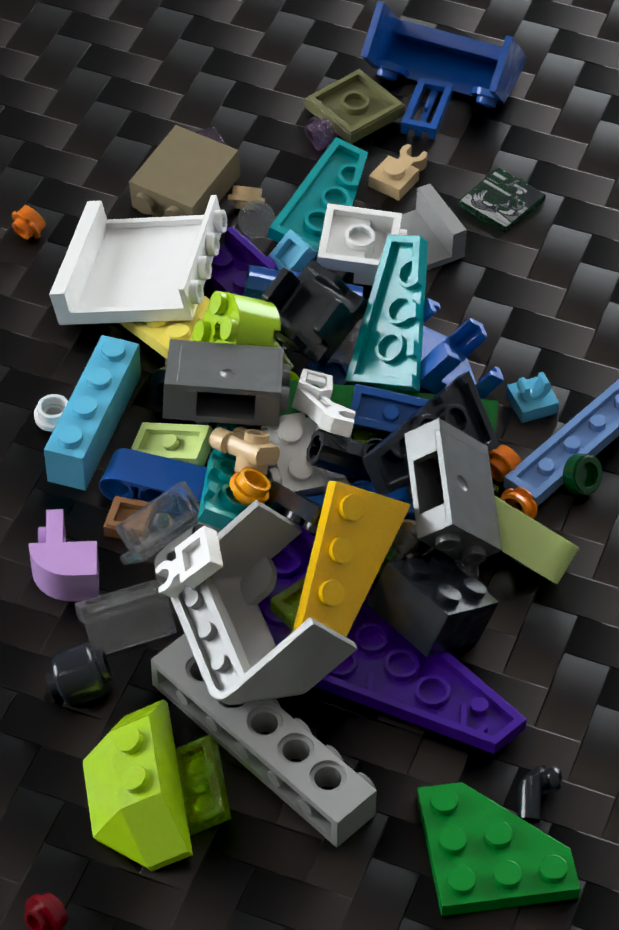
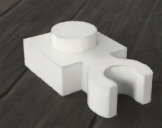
[155,526,223,598]

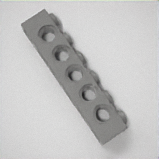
[151,634,377,848]

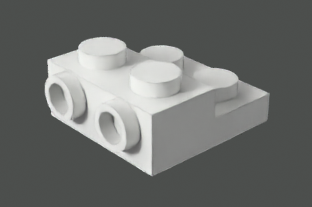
[317,203,408,286]
[261,412,350,495]

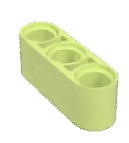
[494,495,579,584]

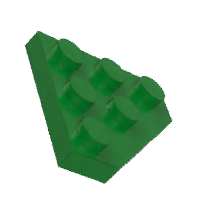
[417,782,581,916]

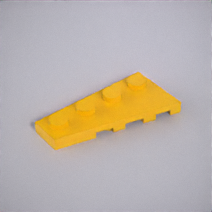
[292,481,411,637]

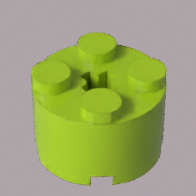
[192,291,281,347]

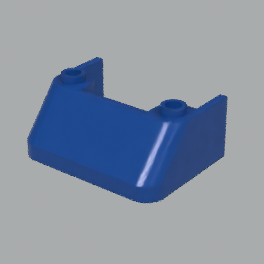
[361,1,527,109]

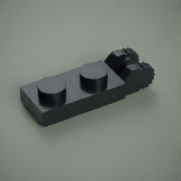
[265,481,322,535]

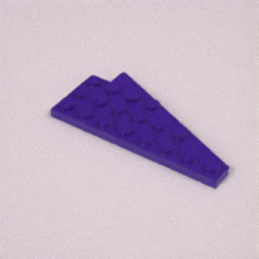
[258,516,527,754]

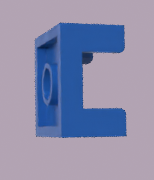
[420,298,504,399]

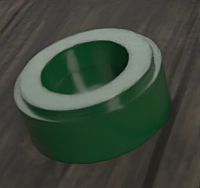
[563,453,603,495]

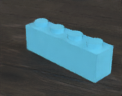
[44,335,141,491]

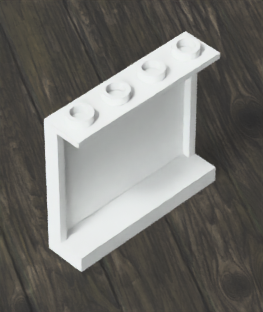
[49,195,227,325]

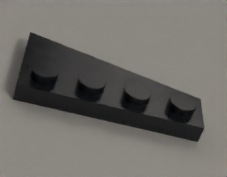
[362,371,500,495]

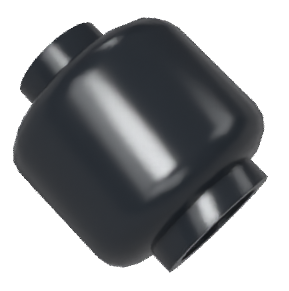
[45,643,114,707]

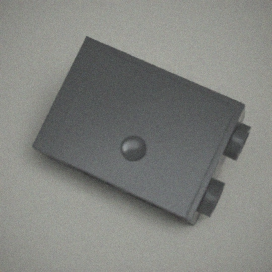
[162,339,291,429]
[404,418,502,565]

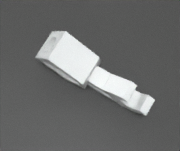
[292,368,356,438]

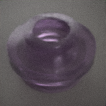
[304,116,337,151]

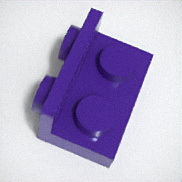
[206,226,278,296]

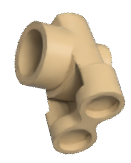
[209,426,280,476]

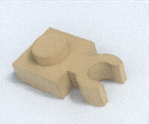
[368,144,427,201]

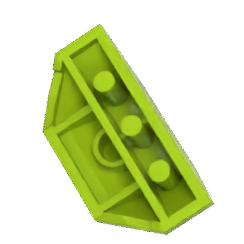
[83,699,193,871]

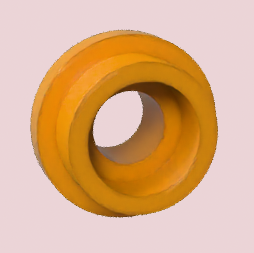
[229,467,271,506]

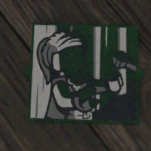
[458,167,546,234]

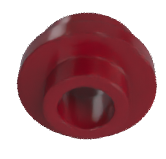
[24,893,68,930]

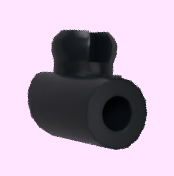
[518,765,563,824]

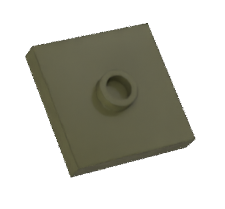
[305,69,405,144]

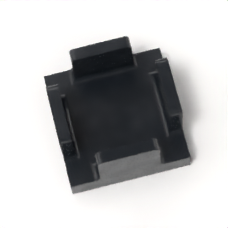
[262,260,368,368]

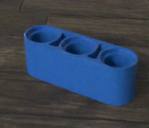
[99,448,207,521]

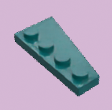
[267,137,368,261]
[345,234,428,392]

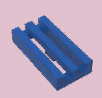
[401,77,454,140]

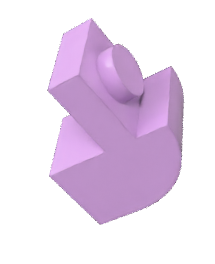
[29,509,99,601]

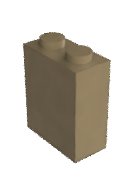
[129,125,240,217]

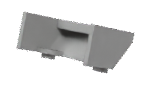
[170,500,358,705]

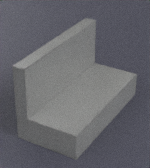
[400,184,467,270]

